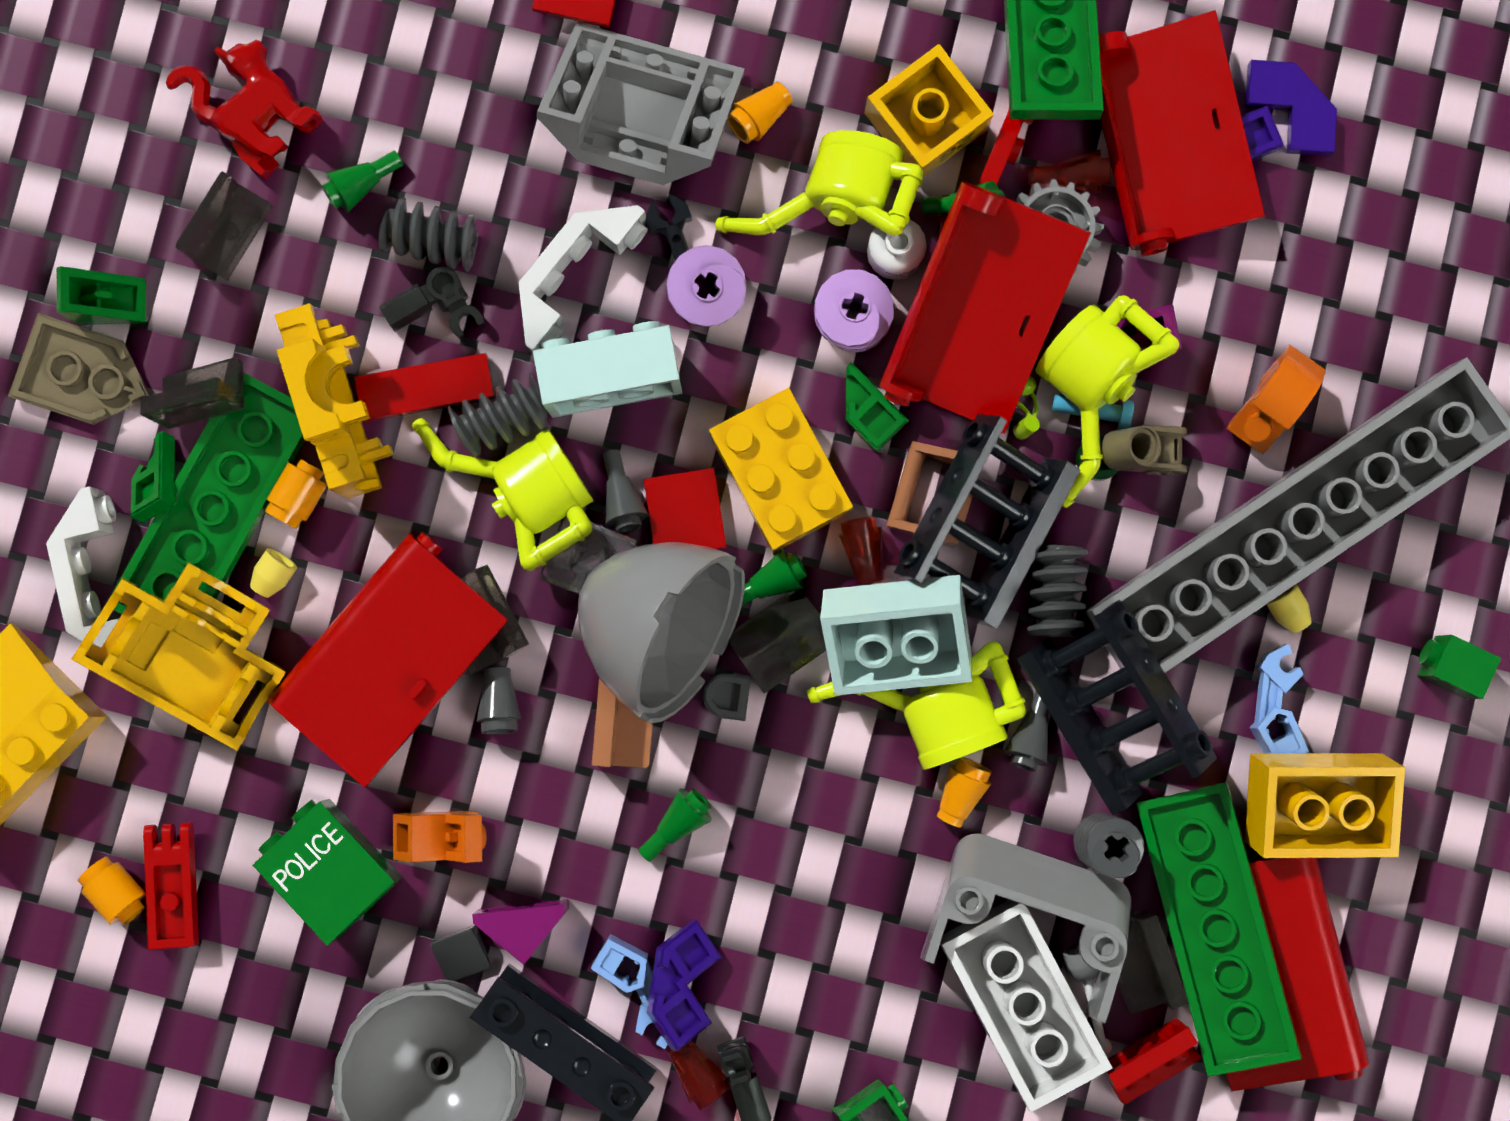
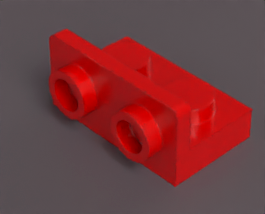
[1104,1018,1200,1104]

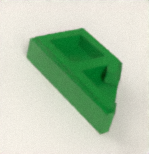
[845,362,909,453]
[131,430,175,523]

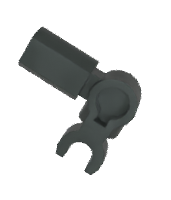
[379,267,485,339]
[717,1036,771,1121]

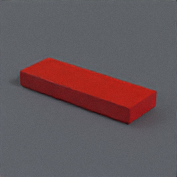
[355,353,496,422]

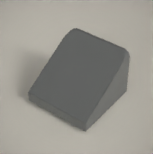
[430,925,492,981]

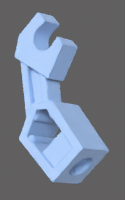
[1250,644,1309,753]
[591,934,668,1049]

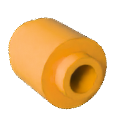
[265,459,327,529]
[77,856,146,926]

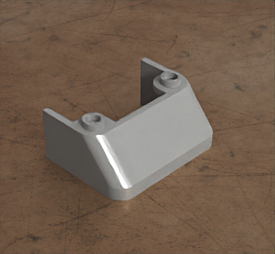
[920,833,1131,1023]

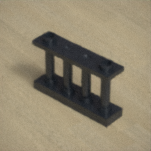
[894,414,1081,629]
[1017,599,1217,816]
[470,963,657,1121]

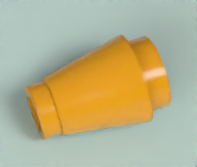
[727,82,793,144]
[937,757,992,828]

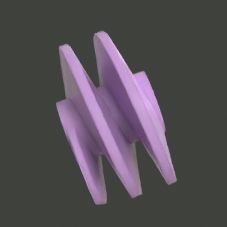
[666,245,747,326]
[814,270,894,352]

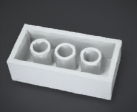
[940,899,1113,1113]

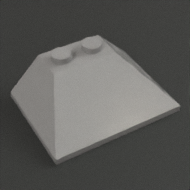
[537,22,745,185]

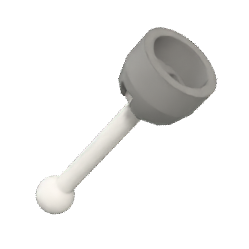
[1062,946,1112,1056]

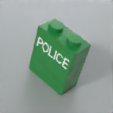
[252,799,403,946]

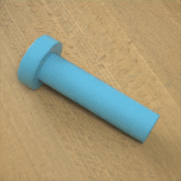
[1052,394,1134,430]

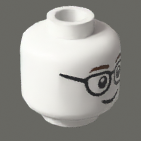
[867,219,927,280]

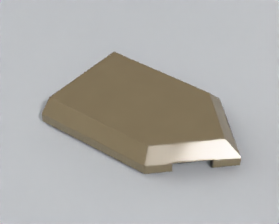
[8,313,151,425]

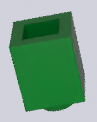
[1417,634,1501,699]

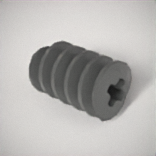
[379,197,478,272]
[448,372,549,457]
[1027,545,1089,638]
[1073,813,1144,878]

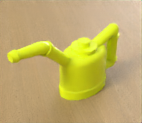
[715,130,923,236]
[1035,295,1179,508]
[412,418,594,571]
[806,641,1026,770]

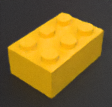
[709,387,853,554]
[1245,753,1405,858]

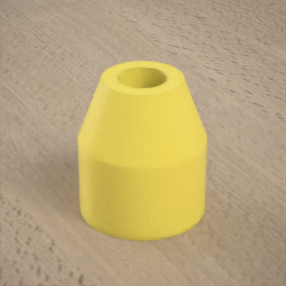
[250,548,297,598]
[1266,584,1312,633]

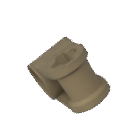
[1101,425,1187,476]

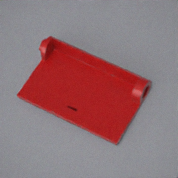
[1099,10,1265,256]
[879,181,1091,434]
[267,532,509,788]
[1226,858,1370,1092]

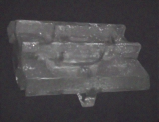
[540,517,637,595]

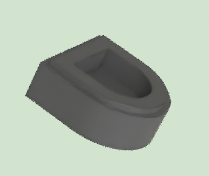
[703,674,751,721]

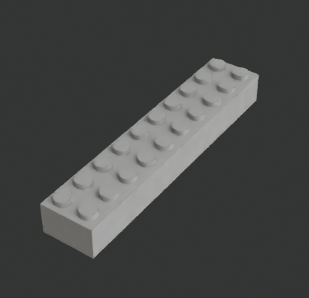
[1083,357,1510,687]

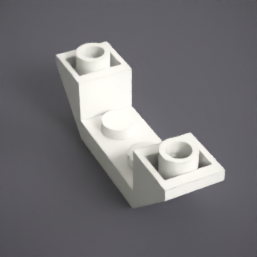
[519,205,648,354]
[46,486,119,647]

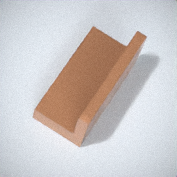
[592,678,653,768]

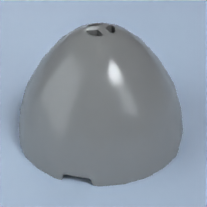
[578,542,745,723]

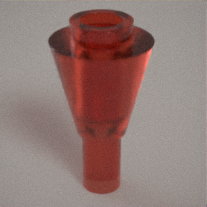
[1028,149,1110,194]

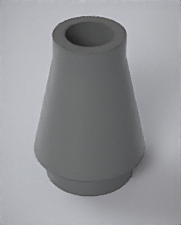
[477,667,522,735]

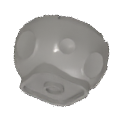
[332,979,526,1121]

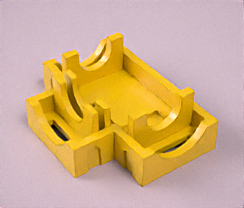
[275,303,394,499]
[71,562,286,751]

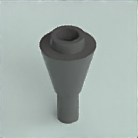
[602,450,649,533]
[1003,690,1048,771]

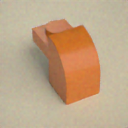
[1227,344,1326,455]
[393,811,487,863]

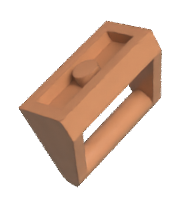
[886,441,979,548]

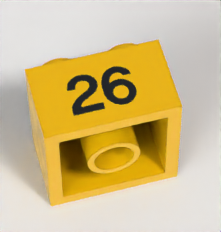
[864,44,994,178]

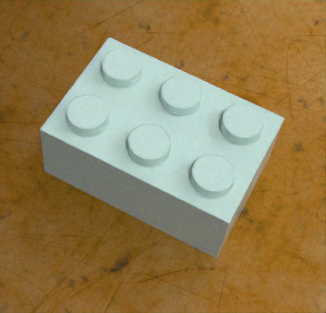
[533,321,683,418]
[820,575,972,696]

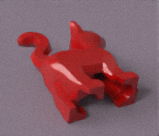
[166,40,323,180]

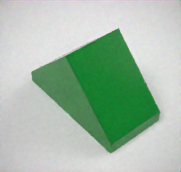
[56,266,146,325]

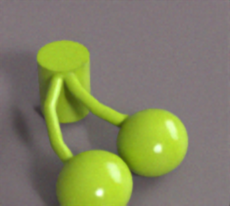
[1013,376,1040,440]

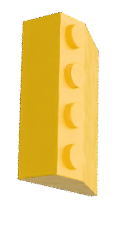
[0,623,108,826]

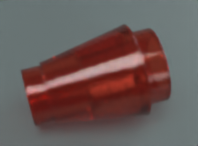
[838,516,883,584]
[668,1040,730,1110]

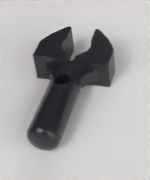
[646,194,692,260]

